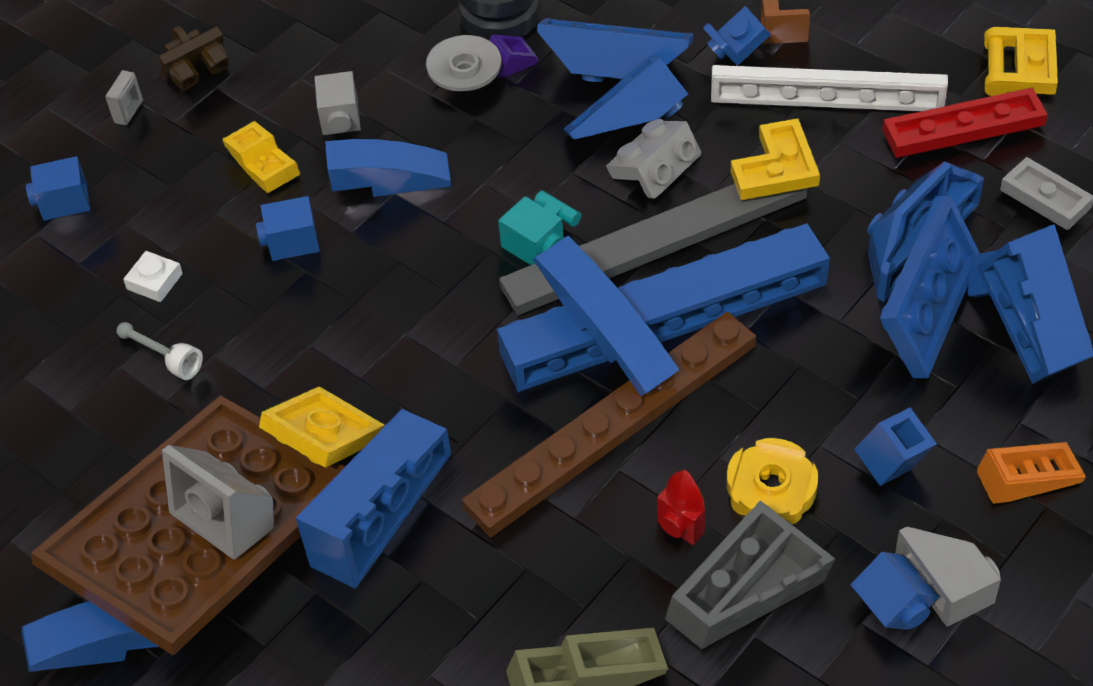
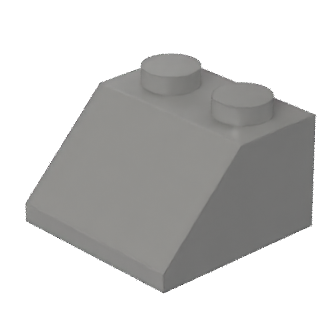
[162,445,274,560]

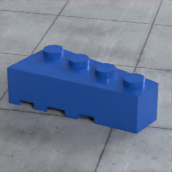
[296,409,451,589]

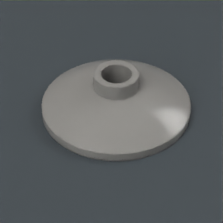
[426,35,502,91]

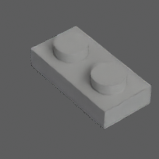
[1000,157,1093,230]

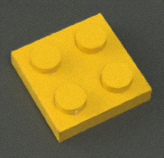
[259,386,385,468]

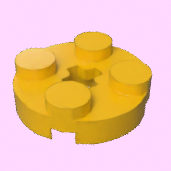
[727,438,818,525]

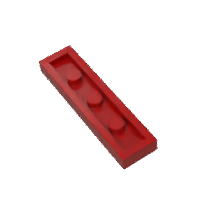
[882,88,1048,158]

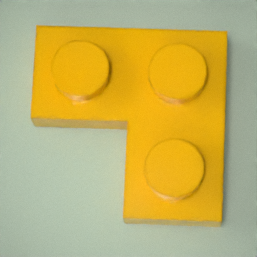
[730,118,820,200]

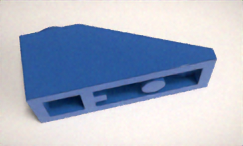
[563,55,688,139]

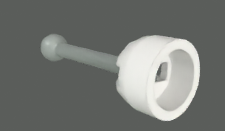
[117,322,203,380]

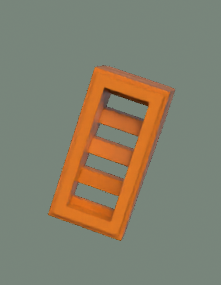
[977,442,1086,504]

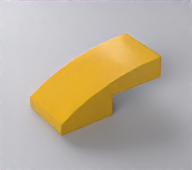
[222,121,300,193]

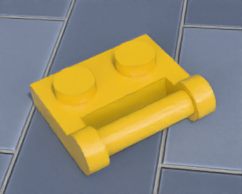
[984,27,1058,96]

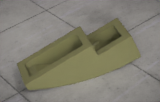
[506,628,668,686]

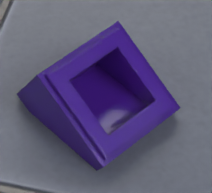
[489,35,539,78]

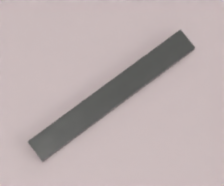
[499,184,807,316]

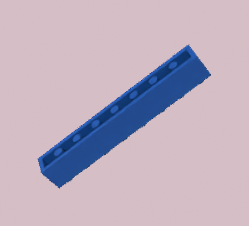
[497,224,830,392]

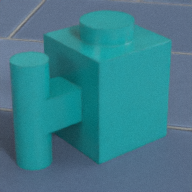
[498,191,581,265]

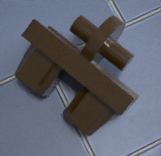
[159,26,228,91]

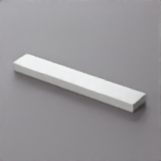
[711,65,948,111]

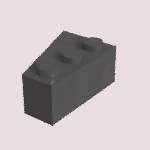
[665,500,835,649]

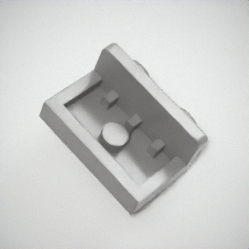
[606,119,701,198]

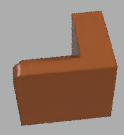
[761,0,810,44]

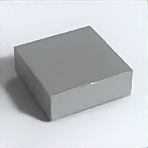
[105,70,143,125]

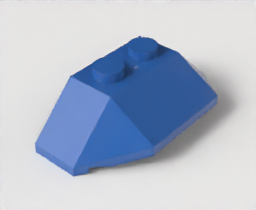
[537,18,694,82]
[867,162,984,302]

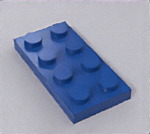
[880,195,980,378]

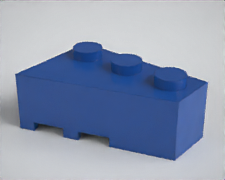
[977,224,1093,384]

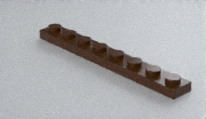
[461,311,756,538]

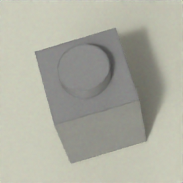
[315,71,361,135]

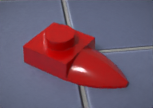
[657,470,705,545]

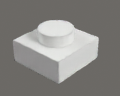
[123,251,183,302]

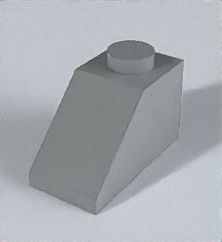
[895,527,1001,627]

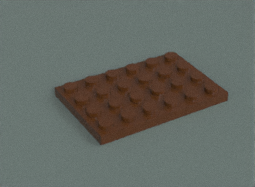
[31,395,345,655]

